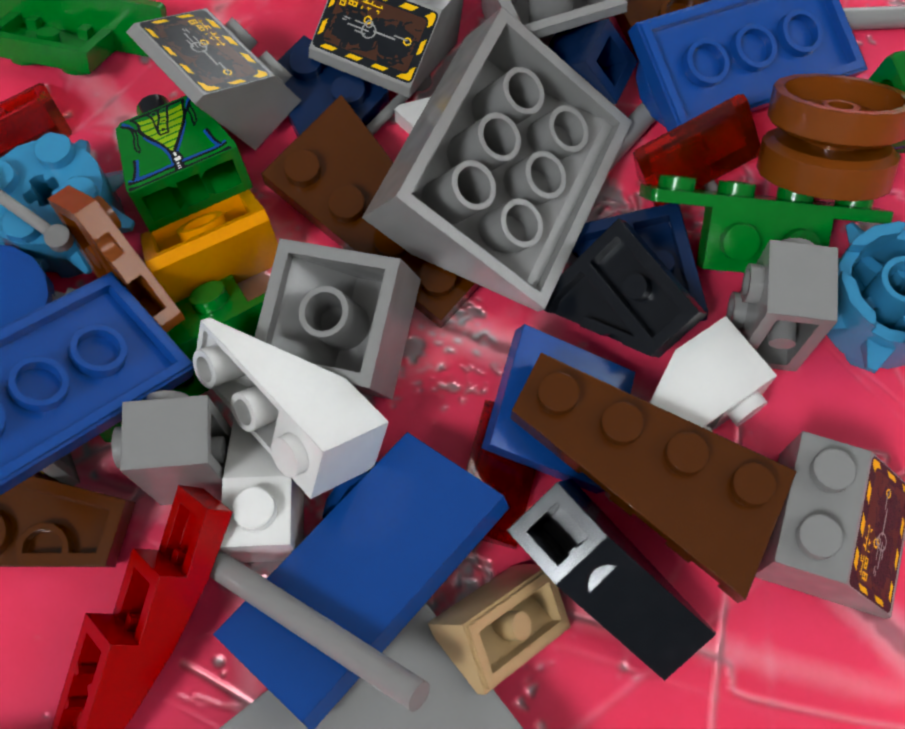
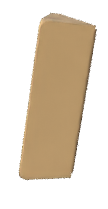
[428,564,571,695]

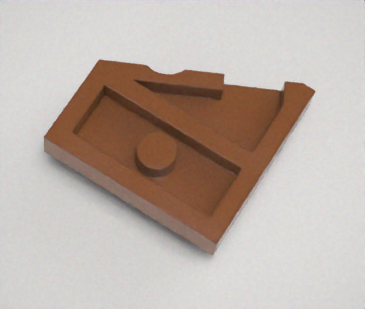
[47,185,185,333]

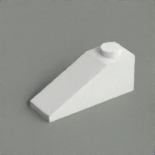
[220,418,304,563]

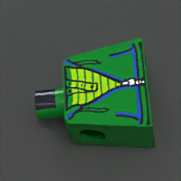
[116,94,253,232]

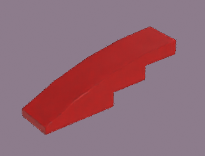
[51,485,233,729]

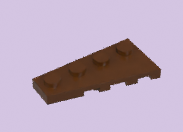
[261,95,480,328]
[510,353,797,603]
[0,476,136,567]

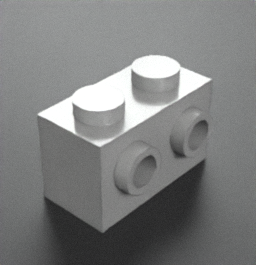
[726,238,838,372]
[111,390,232,505]

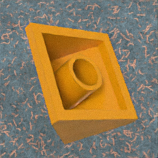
[140,189,278,303]

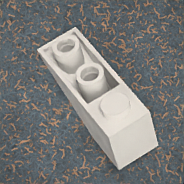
[605,316,777,502]
[193,317,389,499]

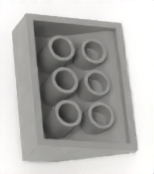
[362,7,633,312]

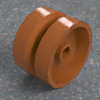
[756,73,905,201]

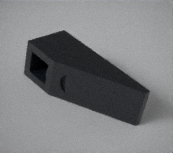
[507,479,716,681]

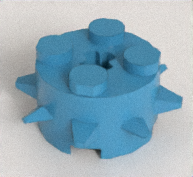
[0,132,135,278]
[827,221,905,373]

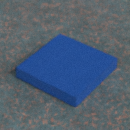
[481,324,636,494]

